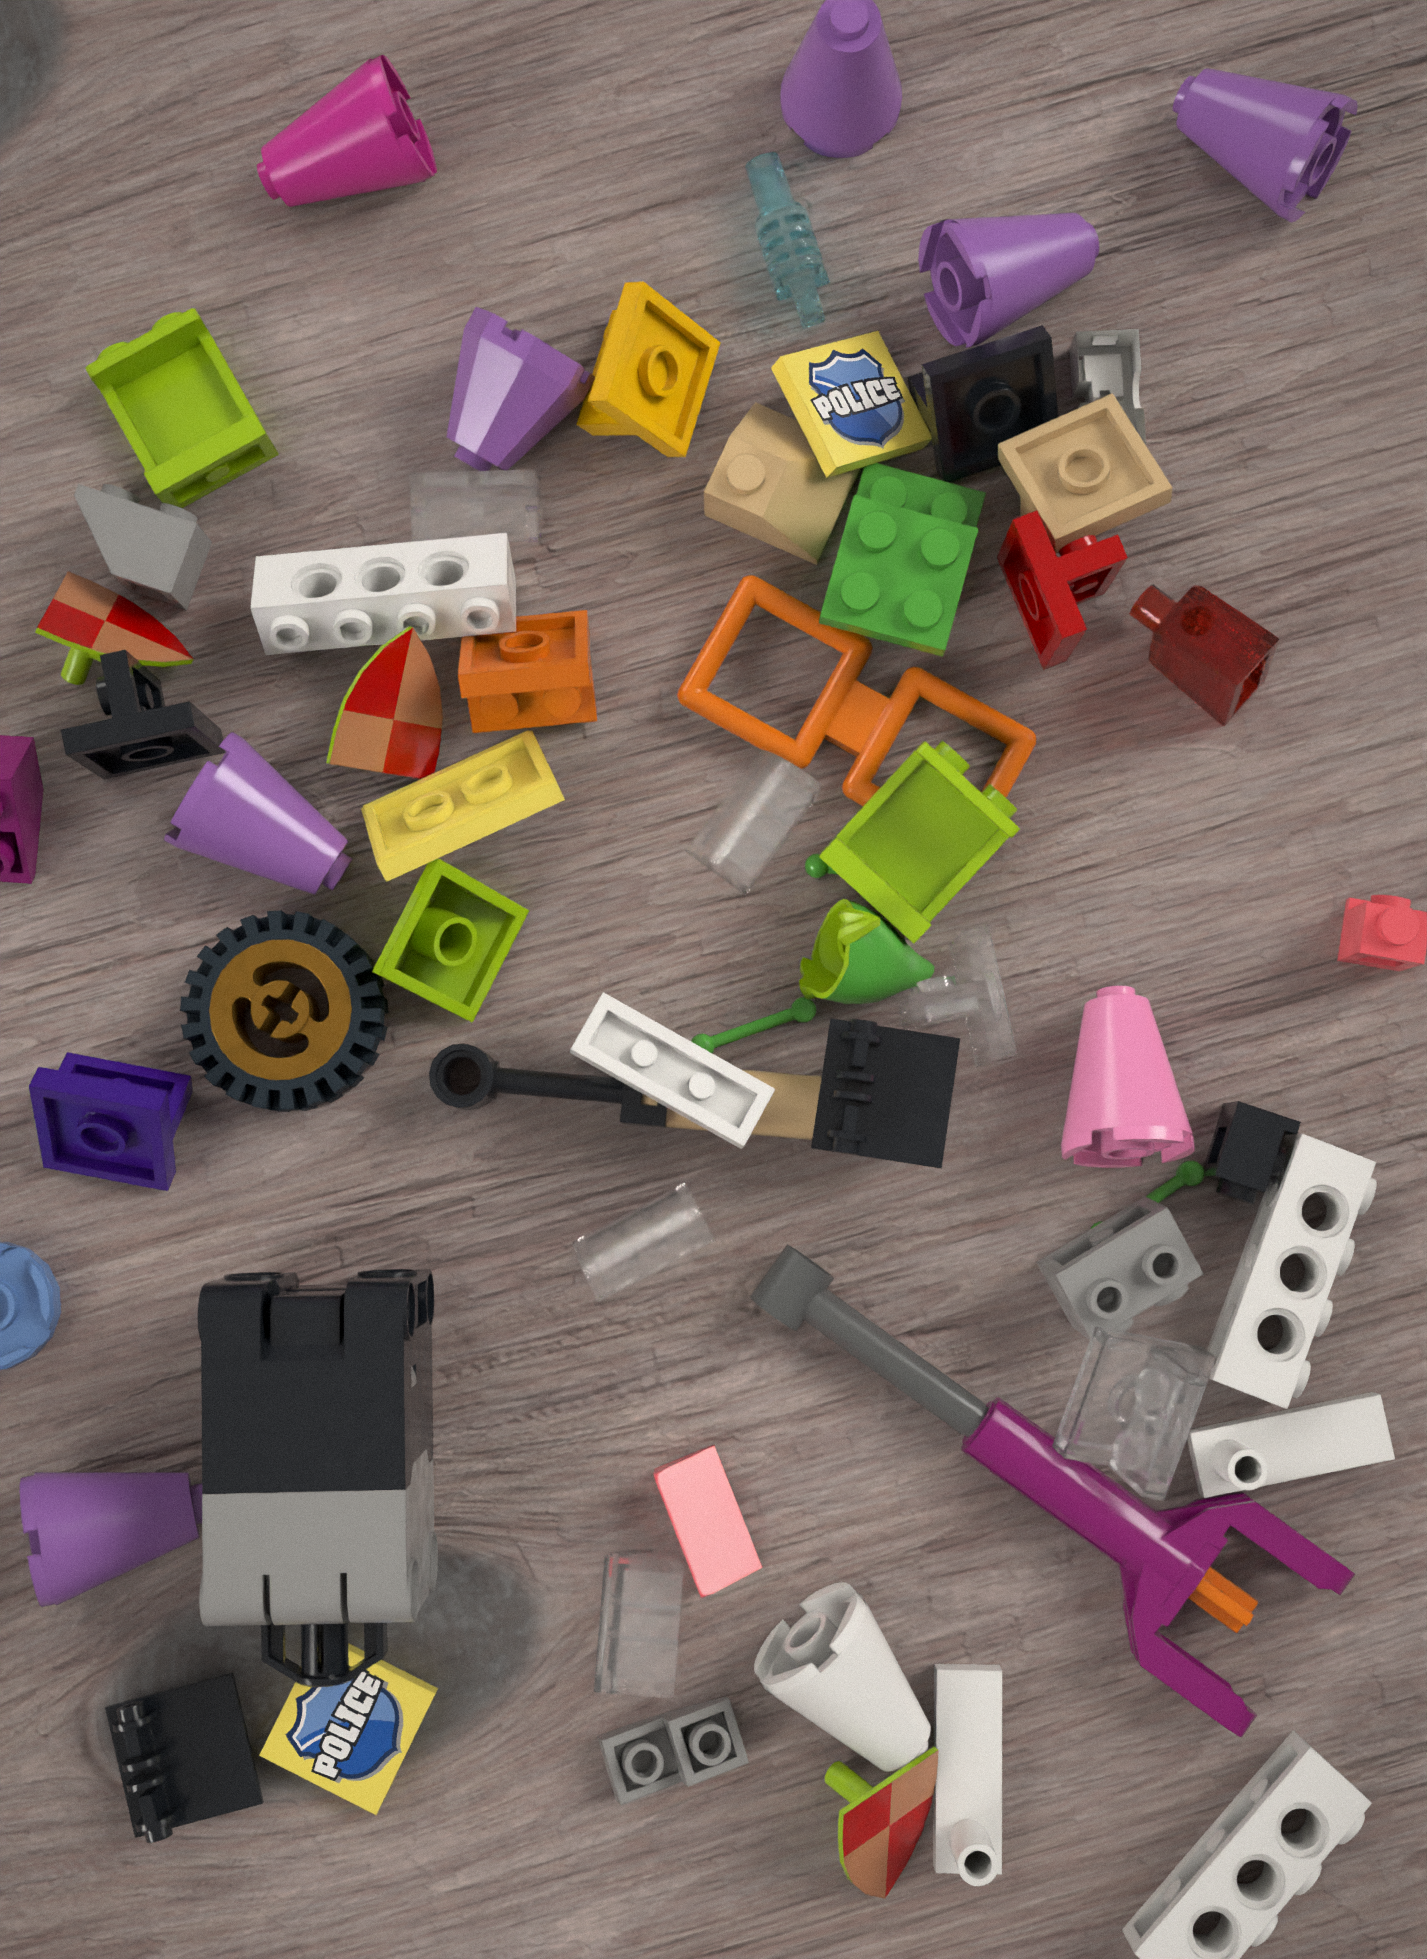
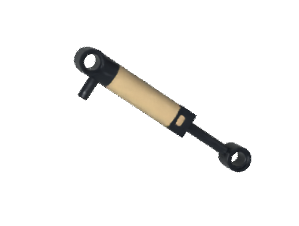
[429,1043,822,1140]

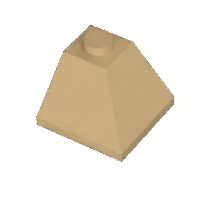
[704,402,862,565]

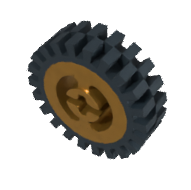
[180,910,389,1112]

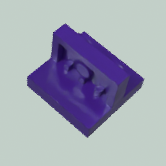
[29,1052,193,1191]

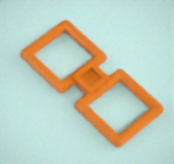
[677,575,1037,806]

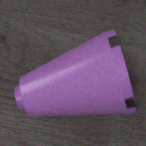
[780,0,902,158]
[1173,68,1358,222]
[918,213,1099,348]
[164,732,353,895]
[20,1472,202,1607]

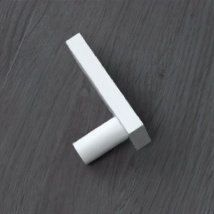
[570,992,775,1149]
[1185,1392,1395,1498]
[933,1664,1002,1886]

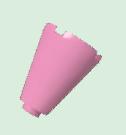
[1061,986,1195,1168]

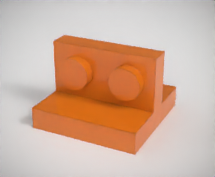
[458,610,597,733]

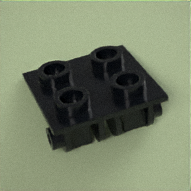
[811,1018,960,1169]
[105,1672,264,1843]

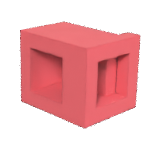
[1337,895,1427,971]

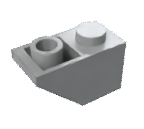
[74,484,212,610]

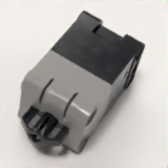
[198,1269,438,1687]

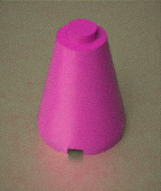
[256,55,437,207]

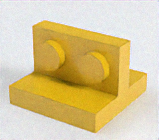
[576,281,721,457]

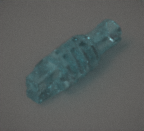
[745,152,830,329]

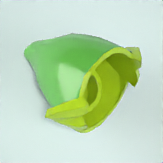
[799,899,934,1004]

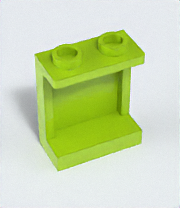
[85,308,279,508]
[819,740,1020,944]

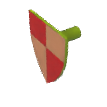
[35,571,194,685]
[326,626,443,779]
[825,1746,939,1899]

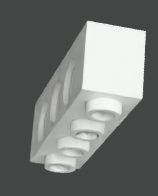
[250,533,516,655]
[1198,1134,1377,1409]
[1122,1730,1372,1959]

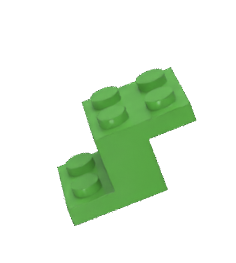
[819,463,986,657]

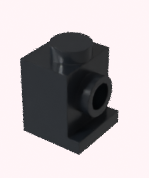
[1203,1101,1301,1204]

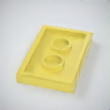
[361,730,565,882]

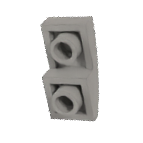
[597,1696,749,1806]

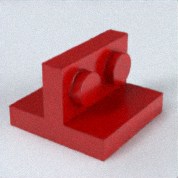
[997,510,1128,670]

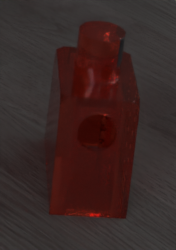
[1129,584,1279,726]

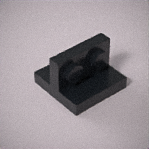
[908,325,1059,482]
[61,650,226,780]

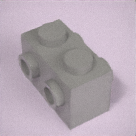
[1036,1196,1203,1342]

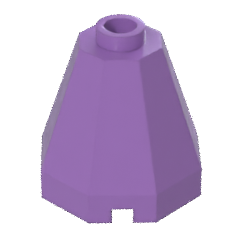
[447,307,595,475]

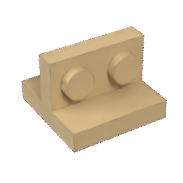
[998,393,1173,554]

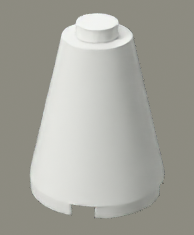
[754,1582,931,1772]

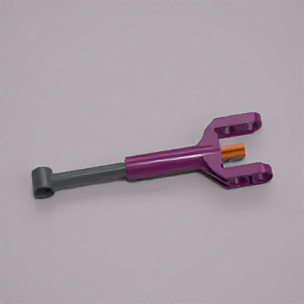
[750,1244,1355,1737]

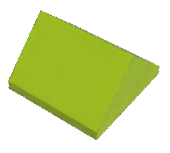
[372,858,529,1023]

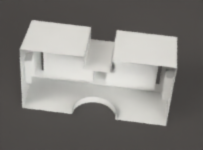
[1069,329,1146,445]

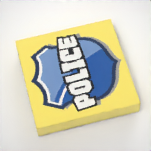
[771,331,932,478]
[259,1643,438,1815]

